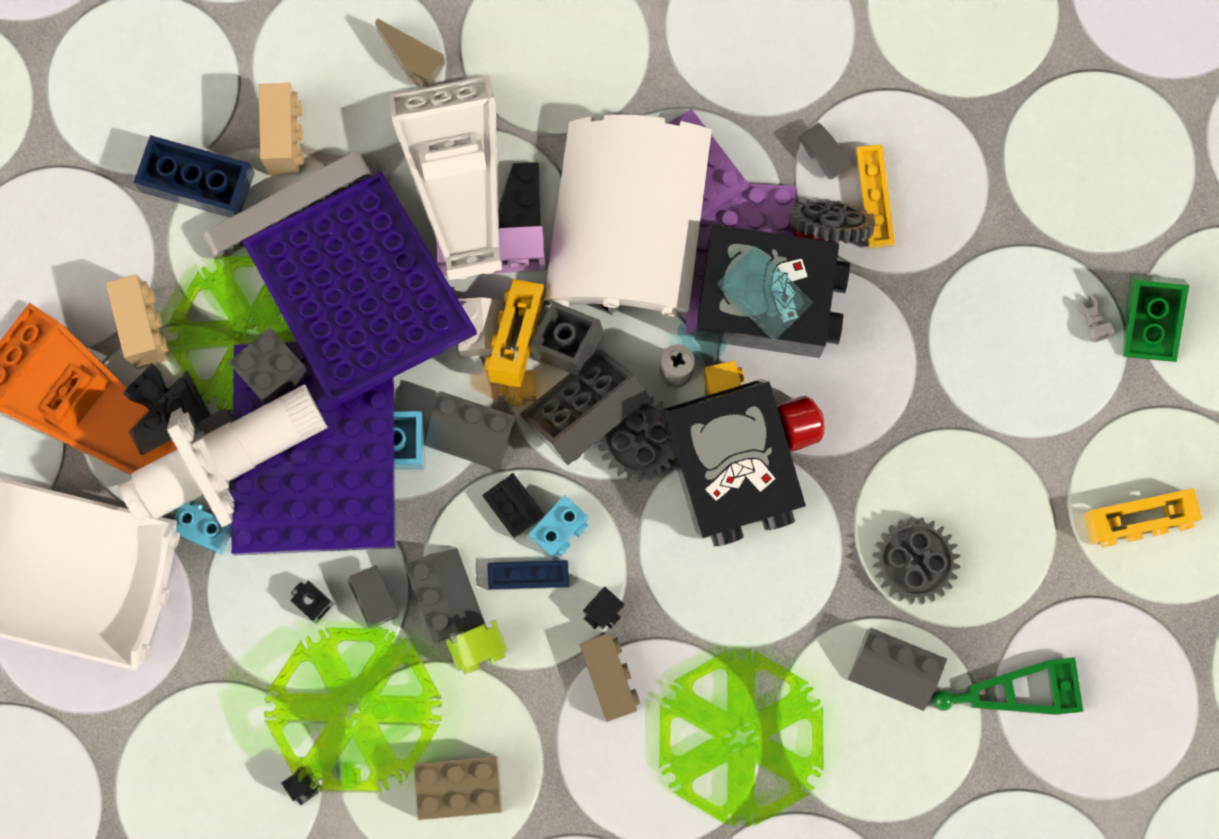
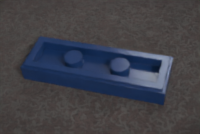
[488,560,569,590]

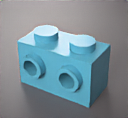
[528,495,589,559]
[173,501,232,555]

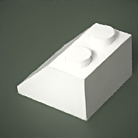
[458,297,513,358]

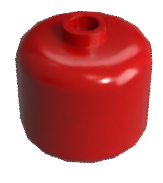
[777,395,825,452]

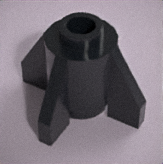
[123,364,168,408]

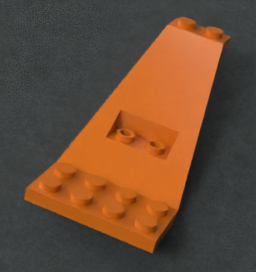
[0,302,178,475]

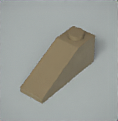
[375,18,445,87]

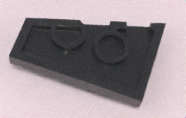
[498,162,541,228]
[128,371,211,455]

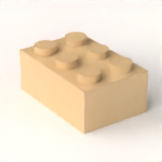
[259,82,304,175]
[106,274,169,369]

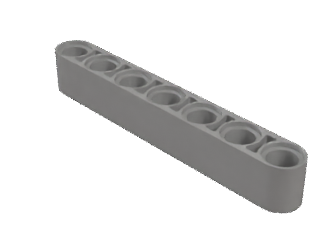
[201,152,372,260]

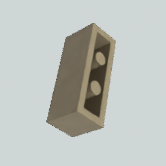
[580,633,640,723]

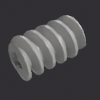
[660,344,695,387]

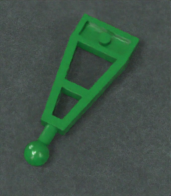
[932,657,1084,715]

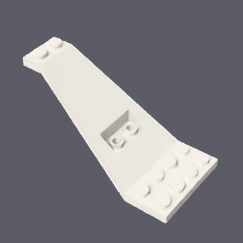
[389,75,502,280]

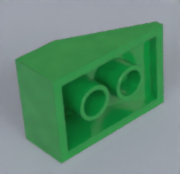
[1123,274,1189,362]

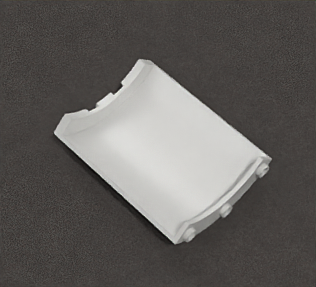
[544,115,712,317]
[0,478,180,671]

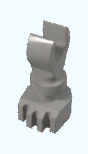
[1078,296,1115,342]

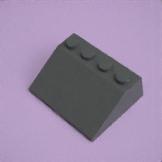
[520,348,650,465]

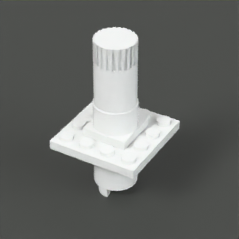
[119,384,328,527]

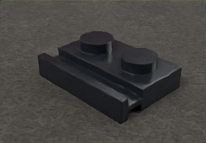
[482,473,545,539]

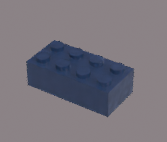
[133,135,255,218]

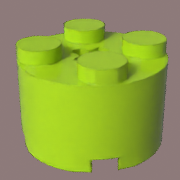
[446,619,508,674]

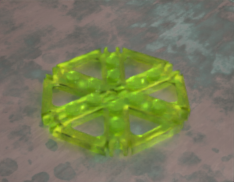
[168,256,297,412]
[264,627,442,793]
[659,649,823,826]

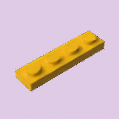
[856,144,895,249]

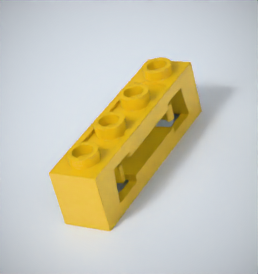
[485,279,545,388]
[1084,488,1202,548]

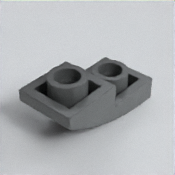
[798,123,852,180]

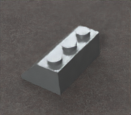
[425,391,517,471]
[404,548,485,643]
[848,628,947,711]

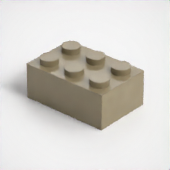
[414,757,503,820]

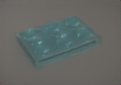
[717,246,813,341]

